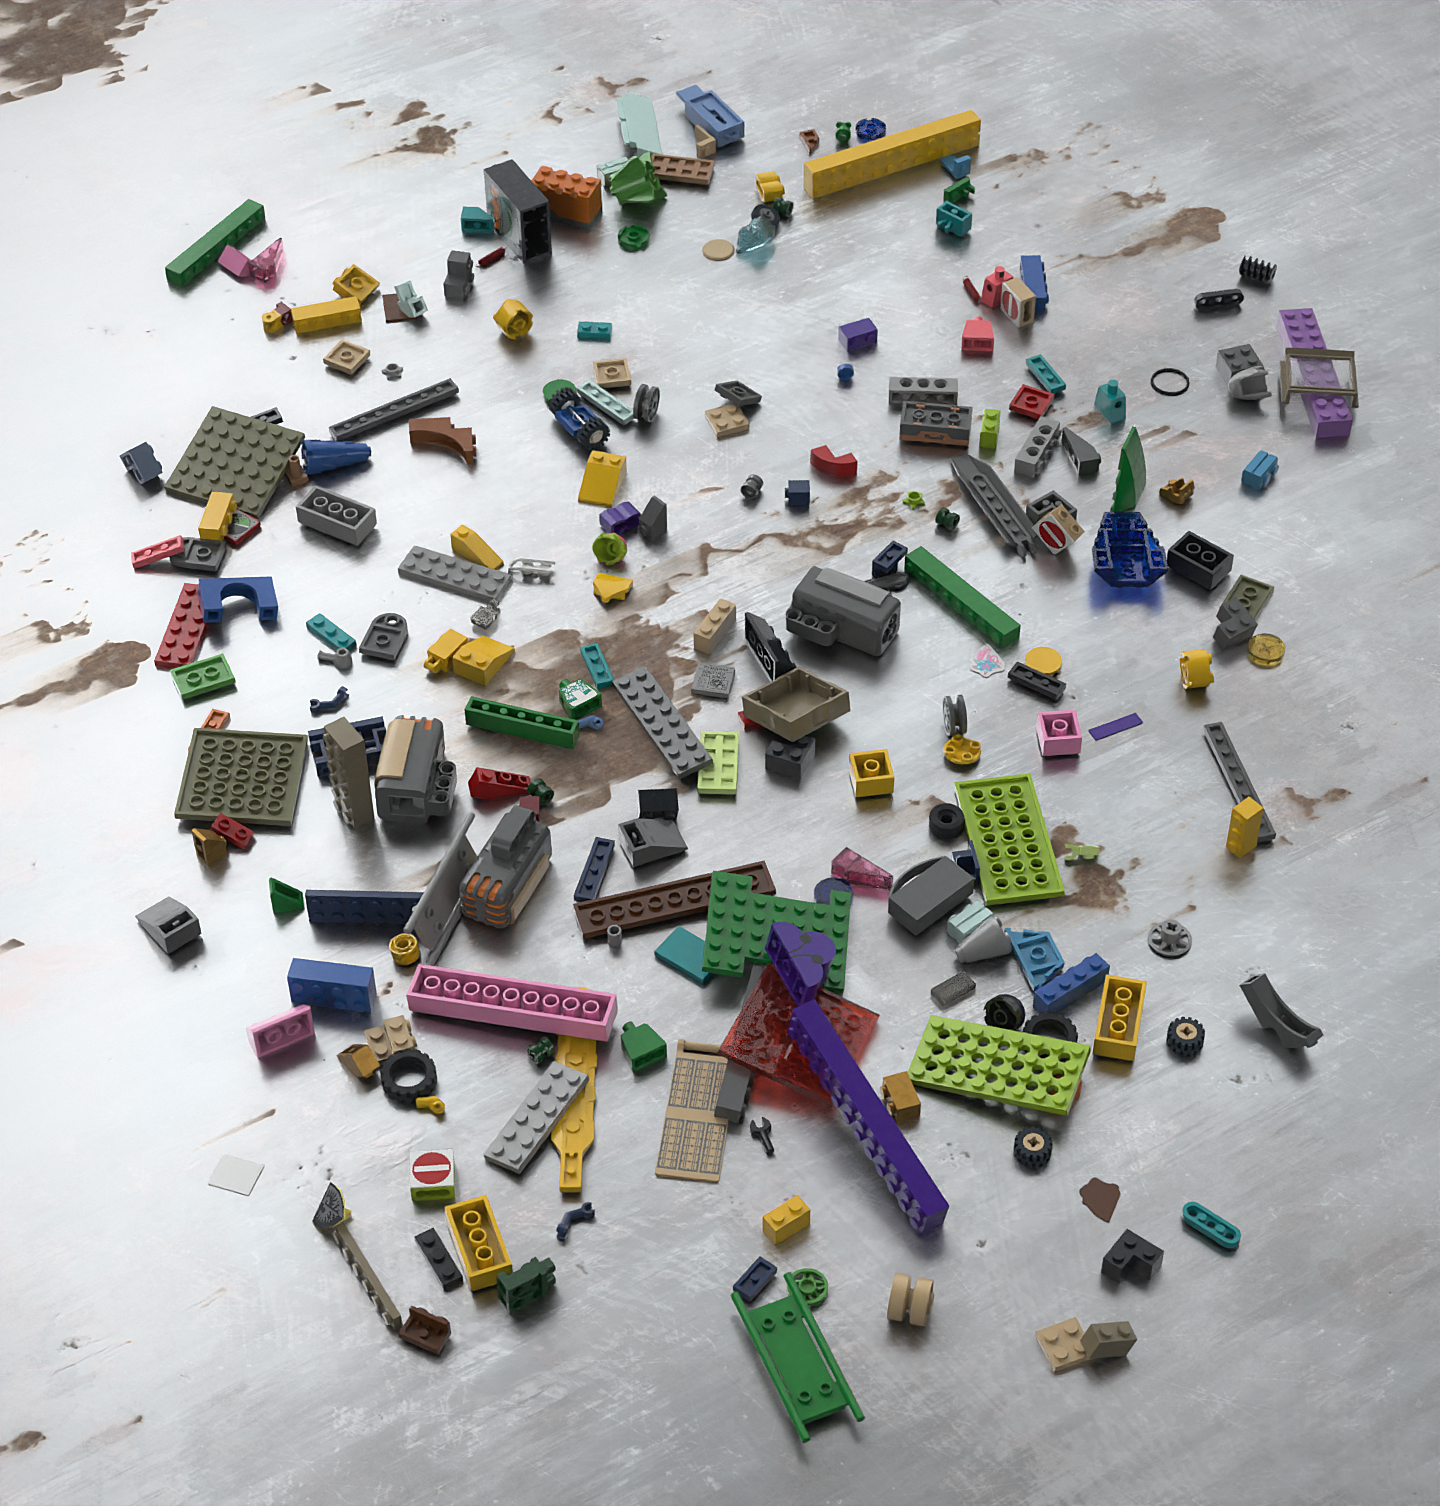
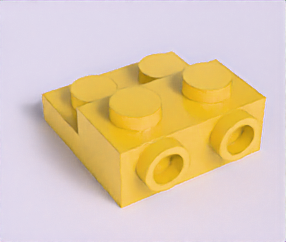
[332,264,380,305]

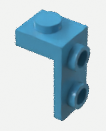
[940,155,971,179]

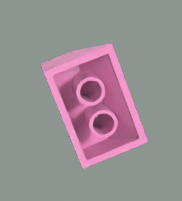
[246,1004,315,1058]

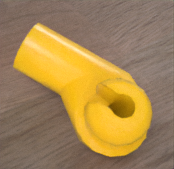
[416,1096,445,1114]

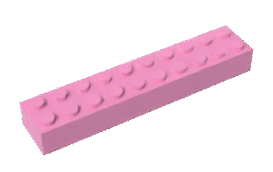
[406,964,618,1042]

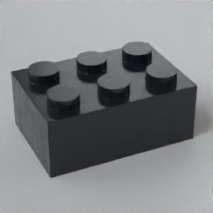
[1166,531,1234,590]

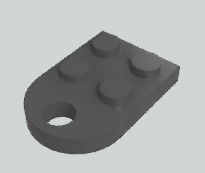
[169,537,227,571]
[359,613,408,660]

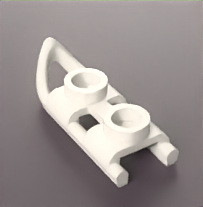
[507,557,555,576]

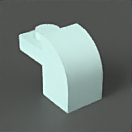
[394,280,428,317]

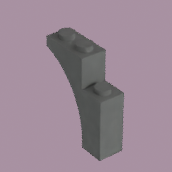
[1239,973,1324,1049]

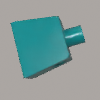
[1094,380,1126,424]

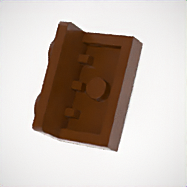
[399,1306,451,1355]

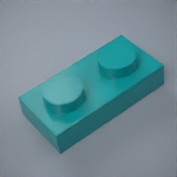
[577,321,612,339]

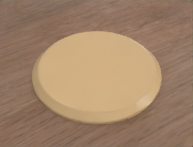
[702,239,735,261]

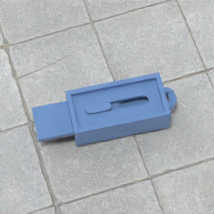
[676,85,745,147]

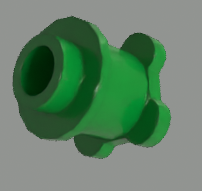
[835,121,851,142]

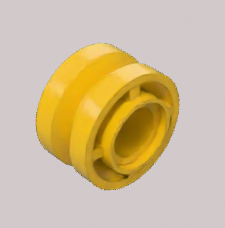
[389,933,420,965]

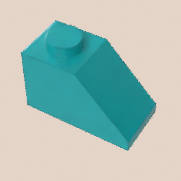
[460,206,494,233]

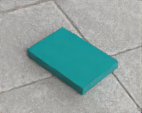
[654,926,713,984]

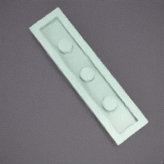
[577,380,634,425]

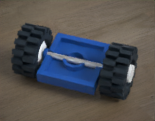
[548,387,610,450]

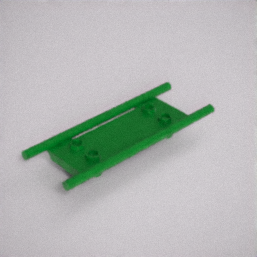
[730,1272,865,1443]

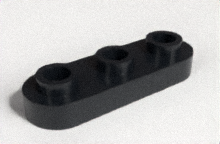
[1194,289,1244,310]

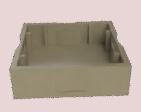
[742,666,851,742]

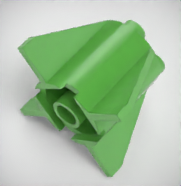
[609,151,667,206]

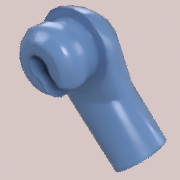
[578,715,604,730]

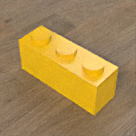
[198,492,237,541]
[1226,797,1264,858]

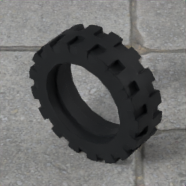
[1023,1012,1078,1062]
[380,1049,437,1103]

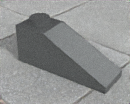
[1061,427,1101,475]

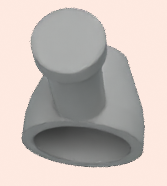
[317,648,353,669]

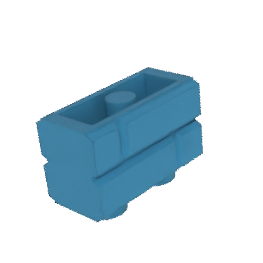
[1241,450,1279,490]

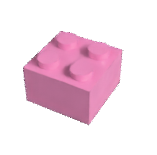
[1036,710,1082,756]

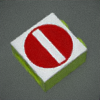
[410,1149,455,1201]

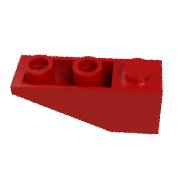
[468,767,531,800]

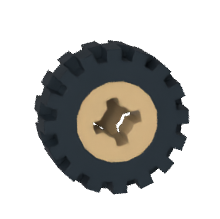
[1166,1017,1205,1056]
[1013,1126,1053,1167]

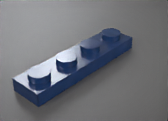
[573,837,615,902]

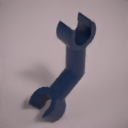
[310,686,350,713]
[556,1202,595,1239]

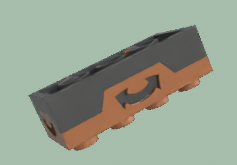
[899,401,973,446]

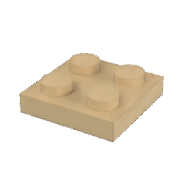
[323,339,371,375]
[593,358,631,388]
[704,404,749,438]
[1035,1317,1090,1372]

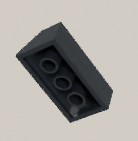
[745,612,797,682]

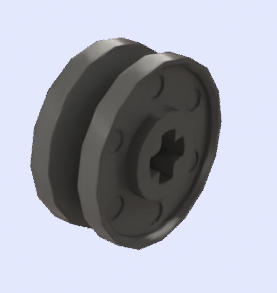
[633,384,660,422]
[943,694,967,735]

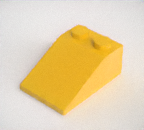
[578,450,627,507]
[452,635,515,686]

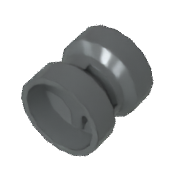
[740,474,764,499]

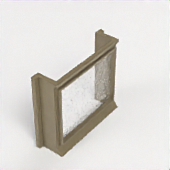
[1279,347,1359,408]

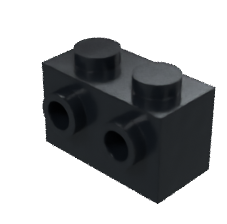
[637,788,679,820]

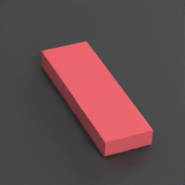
[131,535,184,569]

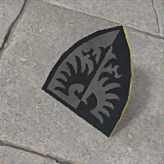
[312,1182,351,1228]

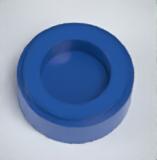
[837,364,854,380]

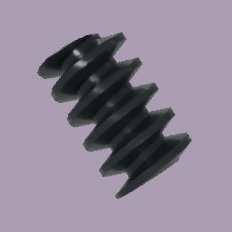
[1239,256,1277,284]

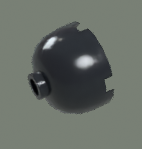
[983,994,1026,1031]

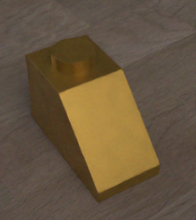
[191,828,227,867]
[336,1044,380,1078]

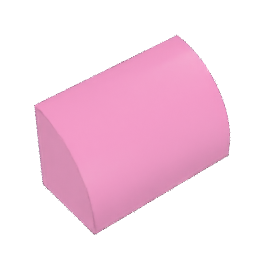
[217,245,258,277]

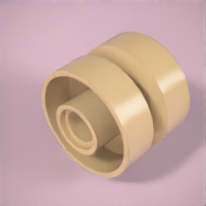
[887,1272,935,1327]

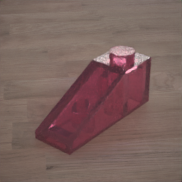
[248,237,284,283]
[831,847,893,891]

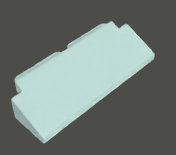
[616,91,662,157]

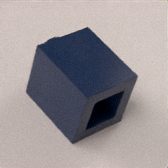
[785,480,810,505]

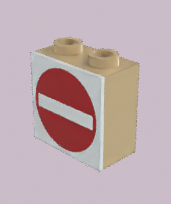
[1000,277,1036,328]
[1032,504,1085,555]

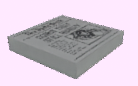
[691,662,735,698]

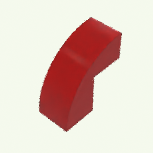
[810,445,858,476]

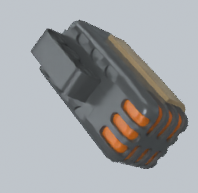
[374,715,457,824]
[459,805,552,929]

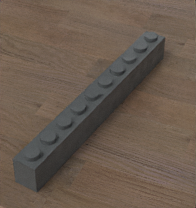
[714,962,780,1123]

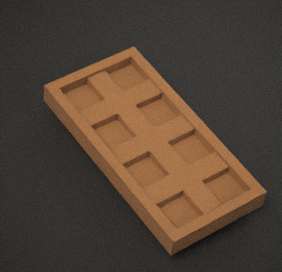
[652,153,715,185]

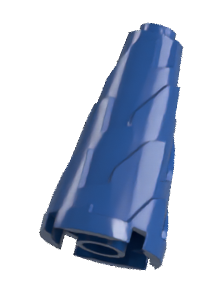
[301,439,372,475]

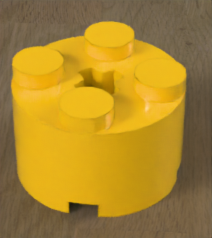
[493,299,533,339]
[1180,649,1214,689]

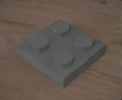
[714,380,762,407]

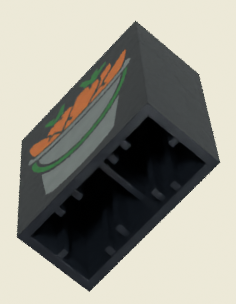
[483,159,552,264]

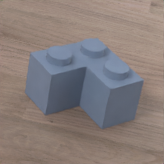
[119,441,163,484]

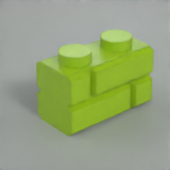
[979,409,1001,449]

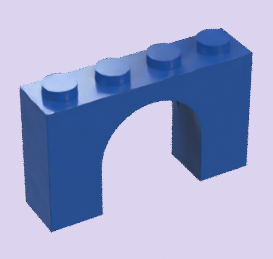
[198,576,278,623]

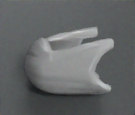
[1228,366,1272,400]

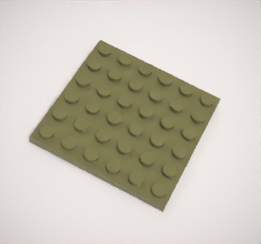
[164,406,305,519]
[174,727,308,826]

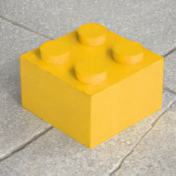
[849,749,895,797]

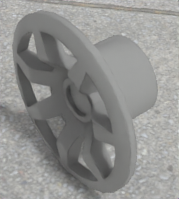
[1148,919,1192,956]

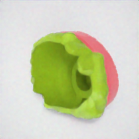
[592,533,627,565]

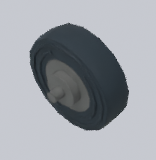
[751,204,780,231]

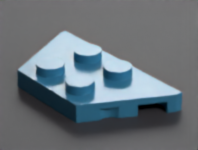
[1004,928,1065,992]

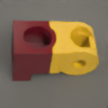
[261,301,292,332]

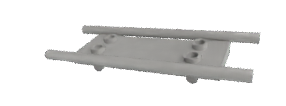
[403,812,477,966]

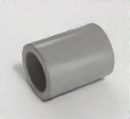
[607,925,622,947]

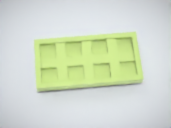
[698,731,739,794]

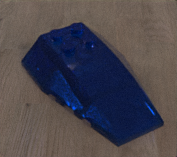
[1092,512,1168,588]

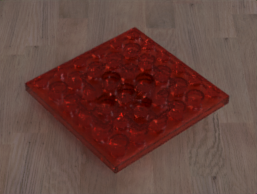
[718,963,880,1108]

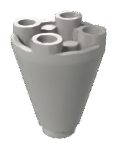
[954,916,1013,963]

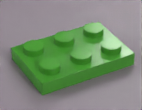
[170,653,236,700]

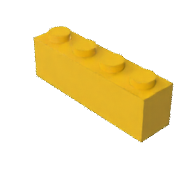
[291,296,362,334]

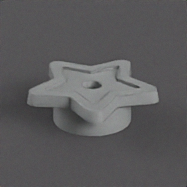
[381,363,403,379]

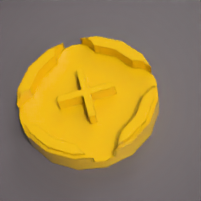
[1025,647,1062,677]

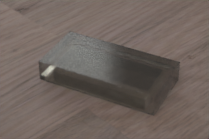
[931,971,976,1006]

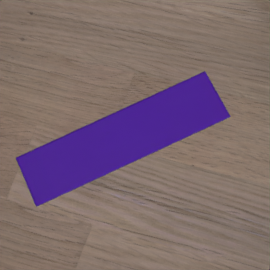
[1088,713,1143,740]

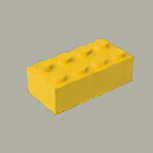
[1093,974,1147,1061]
[444,1195,513,1292]

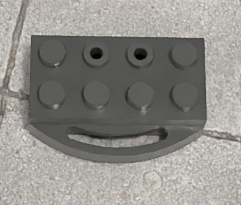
[888,856,974,935]

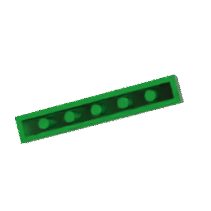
[464,696,580,749]

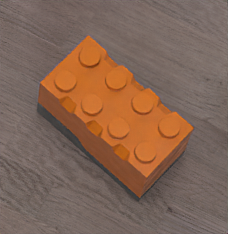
[531,165,602,229]

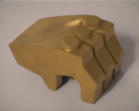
[1159,478,1195,504]

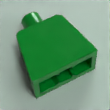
[621,1022,667,1072]

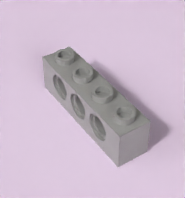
[888,377,958,405]
[1014,416,1062,478]

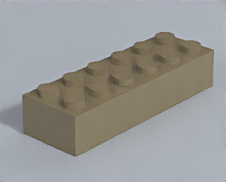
[323,716,375,829]

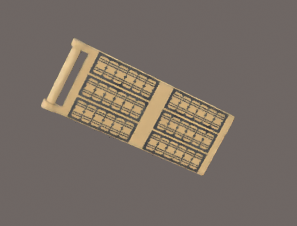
[655,1038,732,1182]

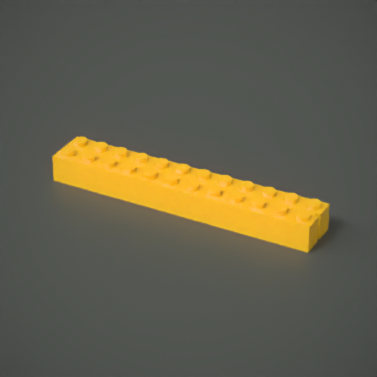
[803,109,981,199]

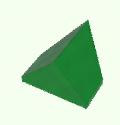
[269,877,304,912]

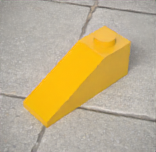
[450,524,504,570]

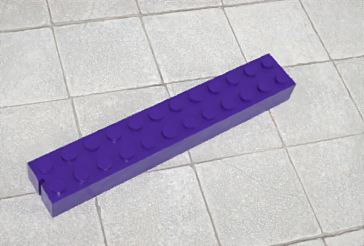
[788,999,949,1235]

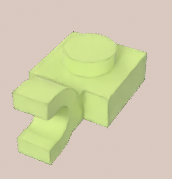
[1065,844,1100,860]

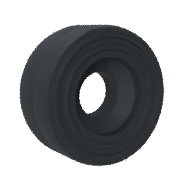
[929,803,964,839]

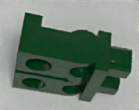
[497,1257,556,1315]

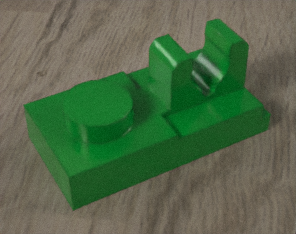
[943,176,975,203]

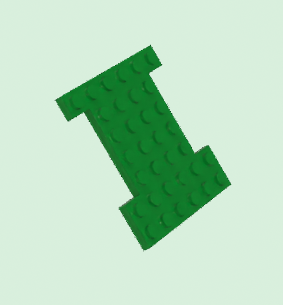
[702,870,851,994]

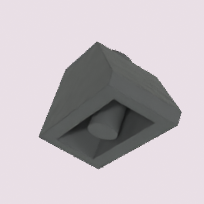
[639,495,667,540]

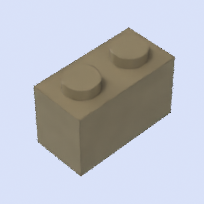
[1080,1321,1137,1359]

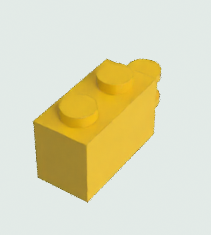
[423,628,468,674]

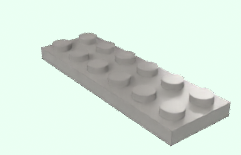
[398,545,512,603]
[483,1061,589,1174]

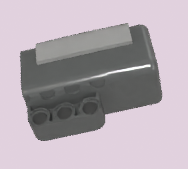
[785,566,901,656]

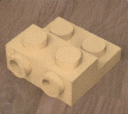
[364,1015,417,1065]

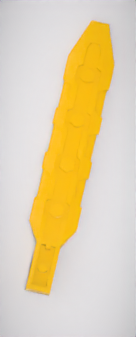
[551,987,597,1192]

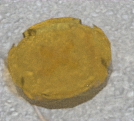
[1247,633,1285,664]

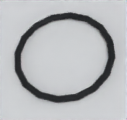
[1151,368,1190,394]

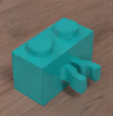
[936,201,972,237]

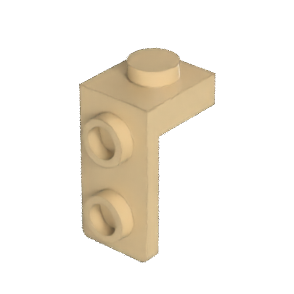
[695,125,716,159]

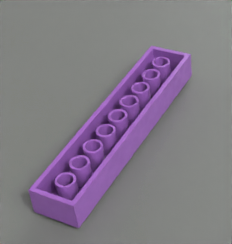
[1277,308,1353,438]

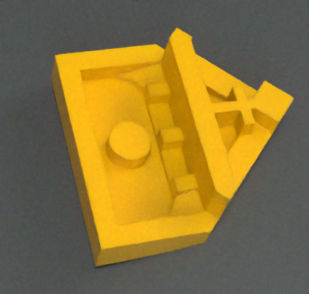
[593,573,633,603]

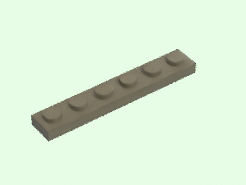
[333,1221,403,1331]

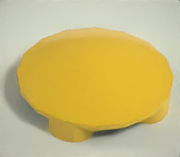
[943,734,981,765]

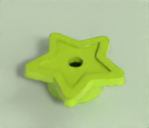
[902,491,925,509]

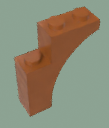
[409,417,477,464]

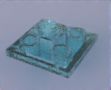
[736,215,775,254]

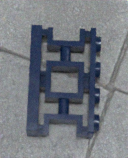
[308,716,386,776]

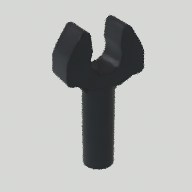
[750,1117,774,1154]

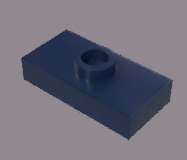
[733,1256,777,1302]

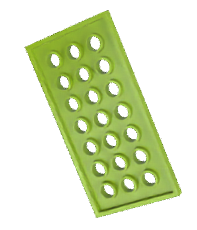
[954,773,1065,906]
[907,1015,1091,1116]

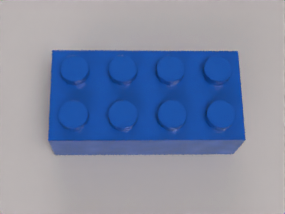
[287,958,377,1012]

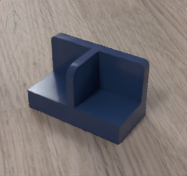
[872,540,908,577]
[952,840,980,885]

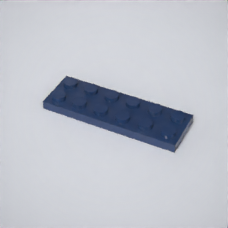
[305,889,424,924]

